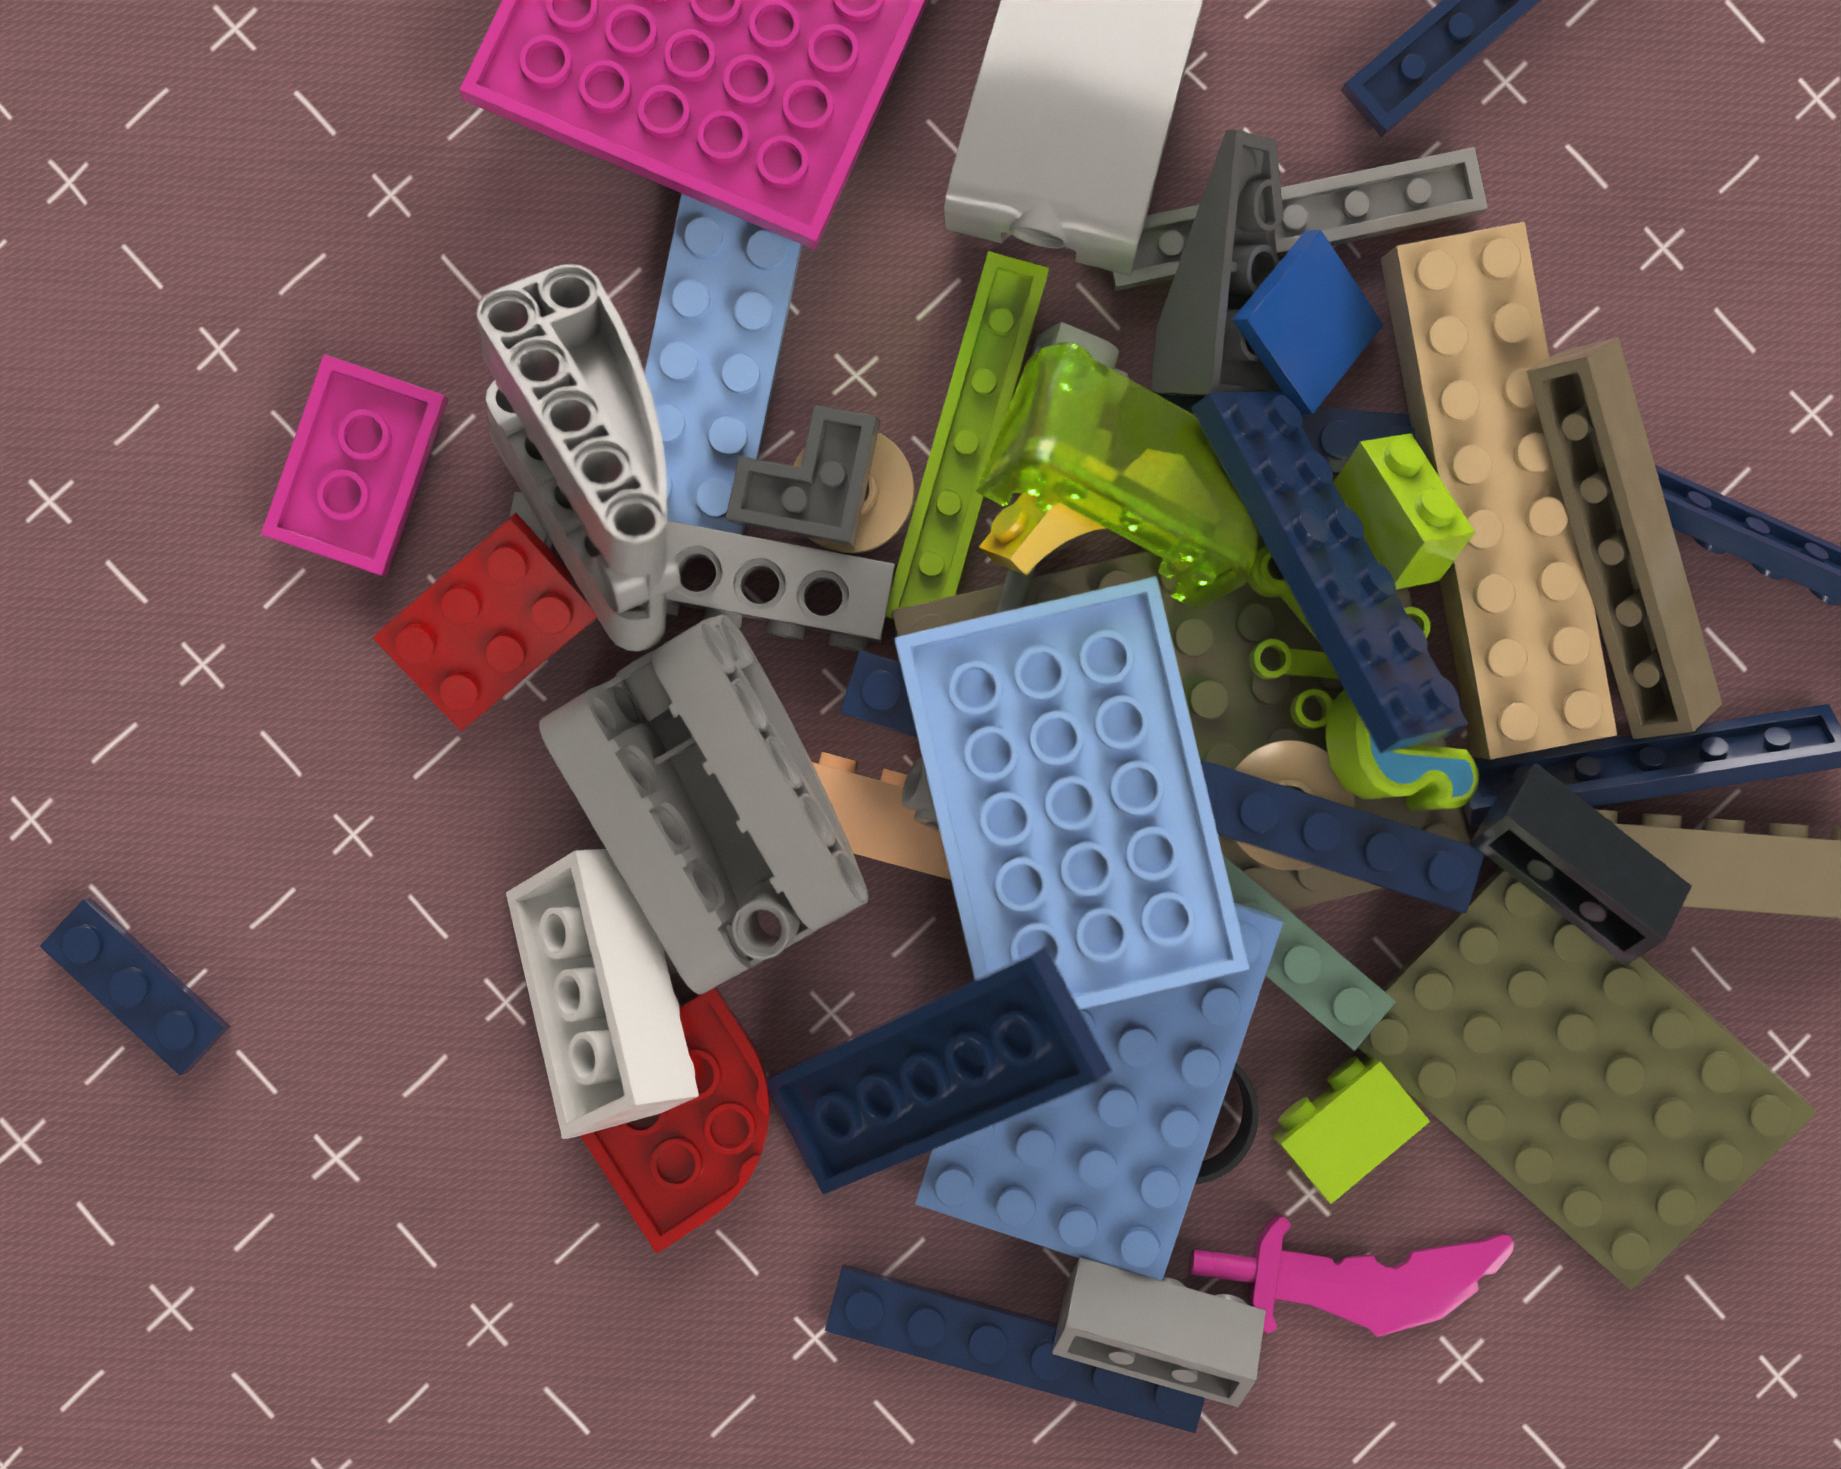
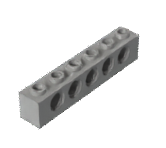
[510,492,895,652]

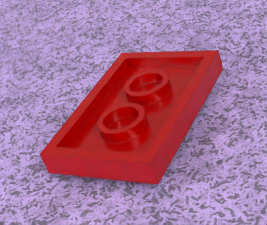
[372,512,597,731]

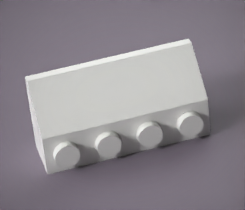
[506,849,699,1139]

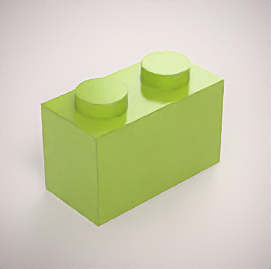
[1333,433,1476,590]
[1272,1056,1430,1204]

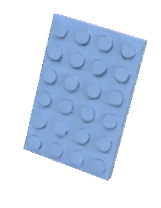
[894,576,1250,1010]

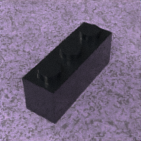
[1471,763,1692,966]

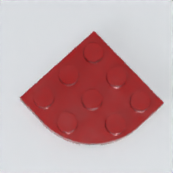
[580,987,770,1254]

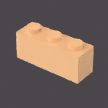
[812,752,951,880]

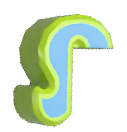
[1325,689,1479,811]

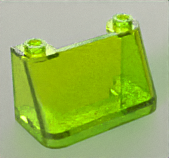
[976,342,1259,610]

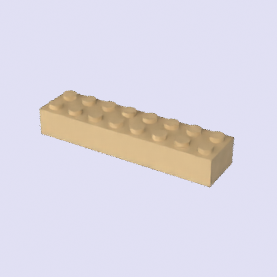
[1380,222,1617,760]

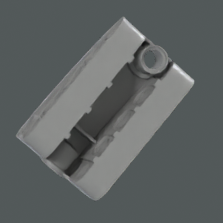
[944,0,1204,276]
[477,264,680,651]
[539,614,868,995]

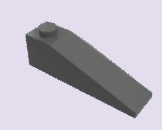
[1150,130,1286,397]

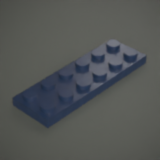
[1191,391,1468,753]
[767,947,1112,1195]

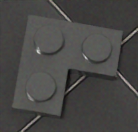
[726,405,881,546]

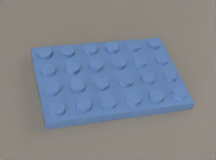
[915,902,1283,1280]

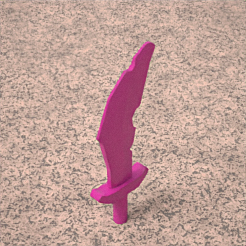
[1189,1214,1514,1337]

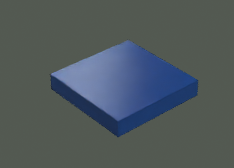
[1232,230,1383,414]

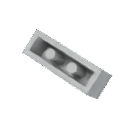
[1052,1257,1266,1407]

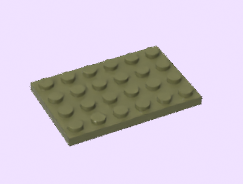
[1358,867,1817,1290]

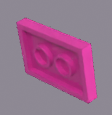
[261,354,449,578]

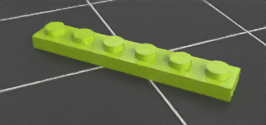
[886,251,1049,621]

